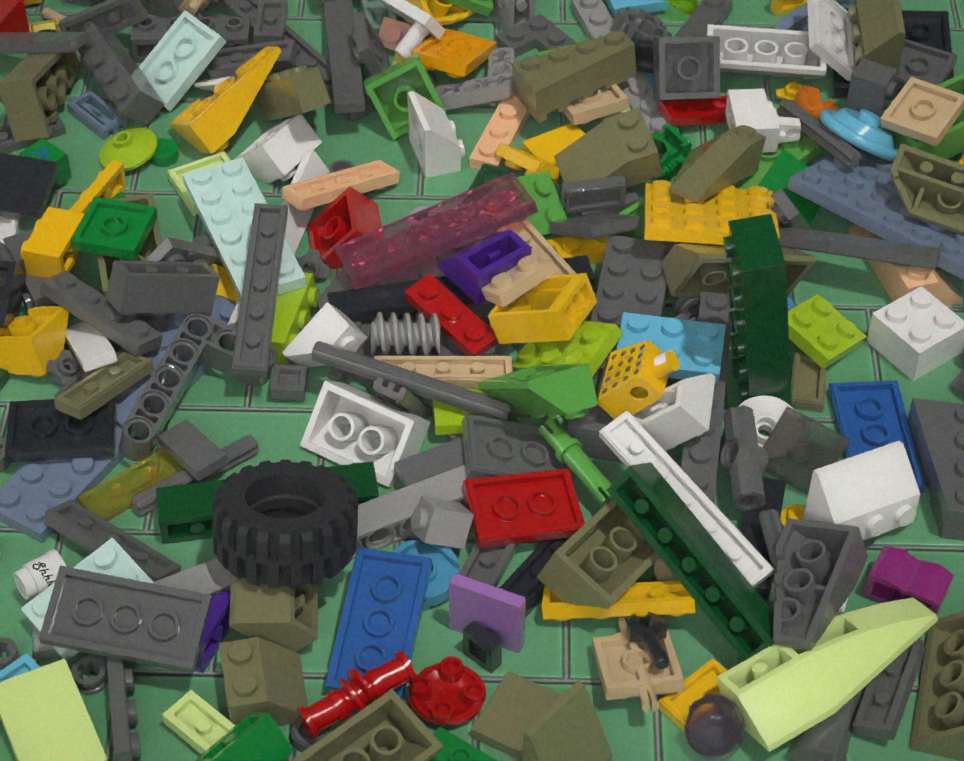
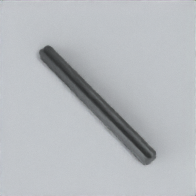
[311,341,511,421]

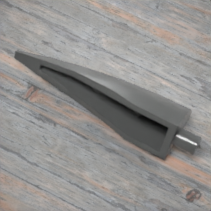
[788,685,867,761]

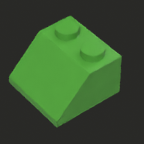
[364,53,447,140]

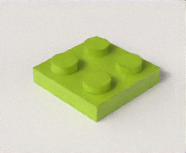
[788,294,867,369]

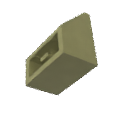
[229,574,318,652]

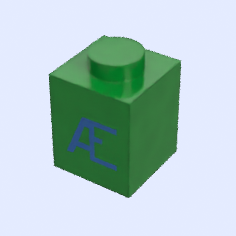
[19,138,72,190]

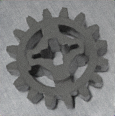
[612,7,672,41]

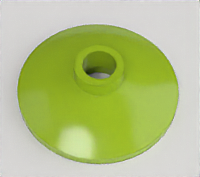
[99,127,158,171]

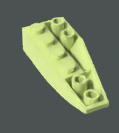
[716,598,938,752]

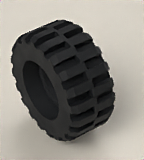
[212,459,358,589]

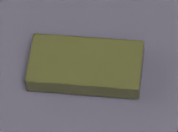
[791,351,827,413]

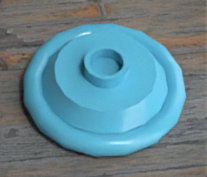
[819,107,899,162]

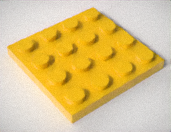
[644,180,780,245]

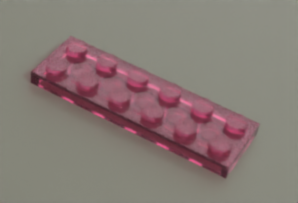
[333,172,538,289]

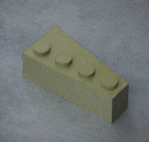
[0,51,80,142]
[255,64,331,122]

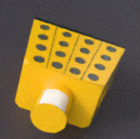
[596,340,680,420]

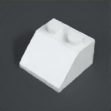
[407,91,465,178]
[233,114,322,184]

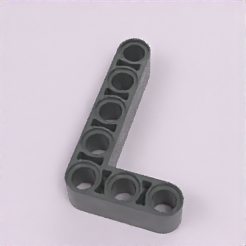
[119,313,276,461]

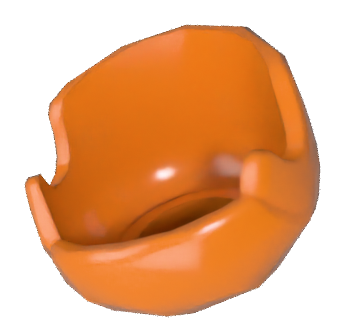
[794,85,839,126]

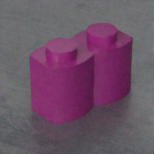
[863,546,954,615]

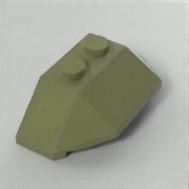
[890,143,964,236]

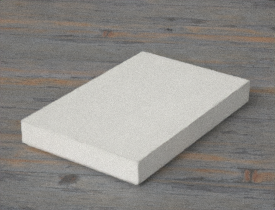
[807,0,856,81]

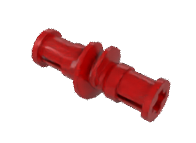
[297,650,417,740]

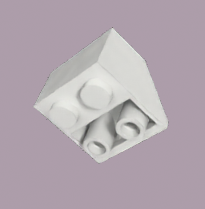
[632,373,715,451]

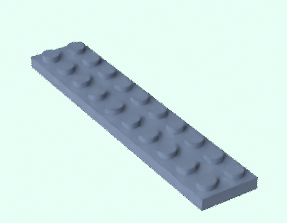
[0,295,236,544]

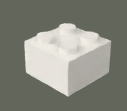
[866,286,964,381]

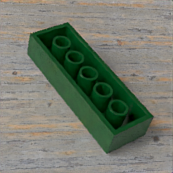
[723,214,792,407]

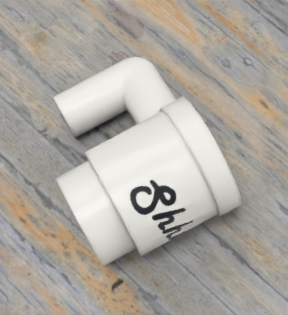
[13,549,67,600]

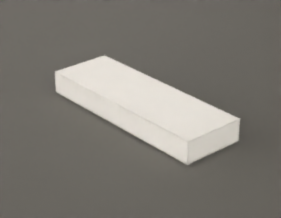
[65,321,118,372]

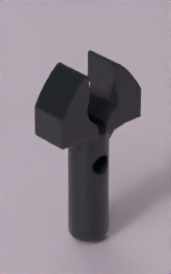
[626,612,670,669]

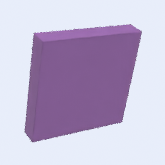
[449,573,526,653]

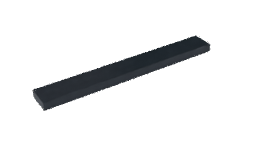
[327,255,595,322]

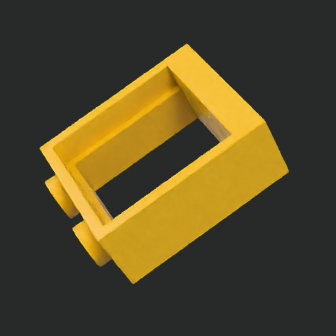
[488,273,597,344]

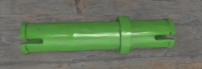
[539,418,611,507]

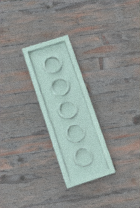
[182,157,307,300]

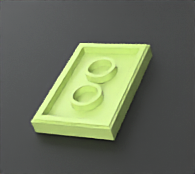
[0,659,108,761]

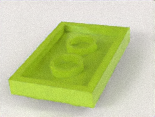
[512,320,623,378]

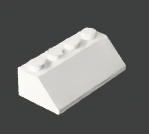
[707,24,826,79]

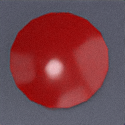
[409,656,486,725]

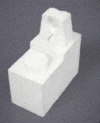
[725,89,801,152]

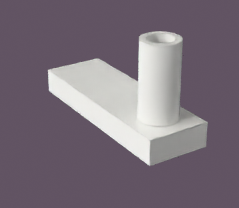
[378,0,446,59]

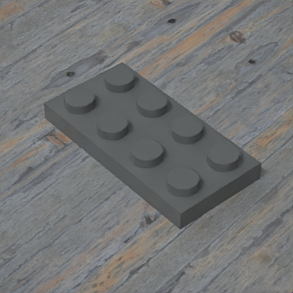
[39,566,213,674]

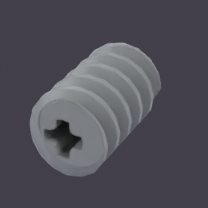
[371,312,440,356]

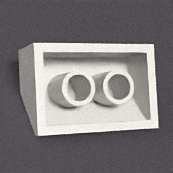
[300,381,430,487]
[803,441,920,540]

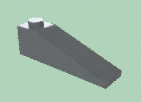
[773,518,868,650]

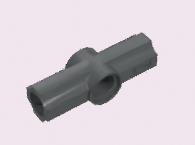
[720,405,768,511]

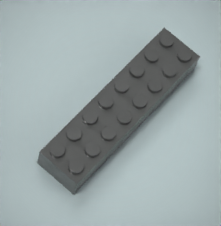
[567,235,674,463]

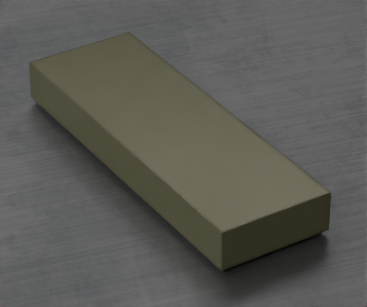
[54,350,154,420]

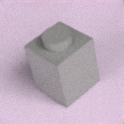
[411,496,474,549]

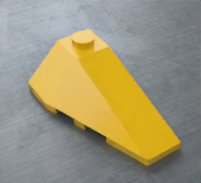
[169,46,281,154]

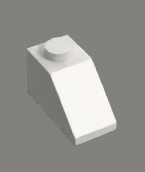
[282,302,367,367]

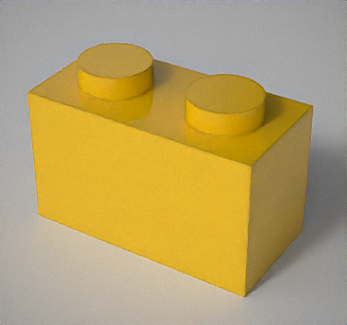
[20,207,85,278]

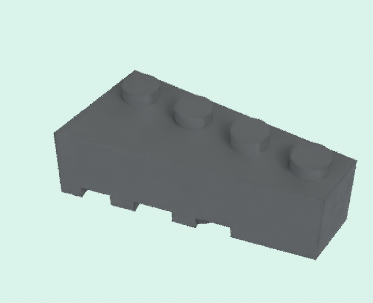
[908,398,964,541]

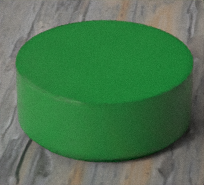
[149,138,179,167]

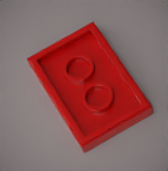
[462,468,585,548]

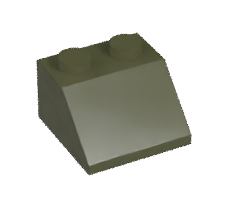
[219,637,308,726]

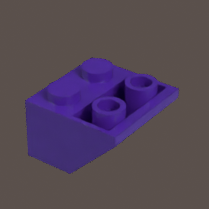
[437,229,532,305]

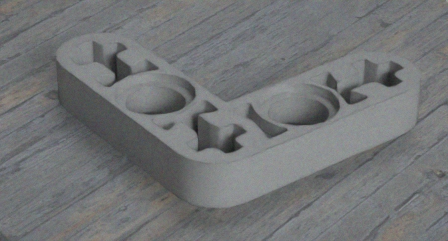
[435,47,517,110]

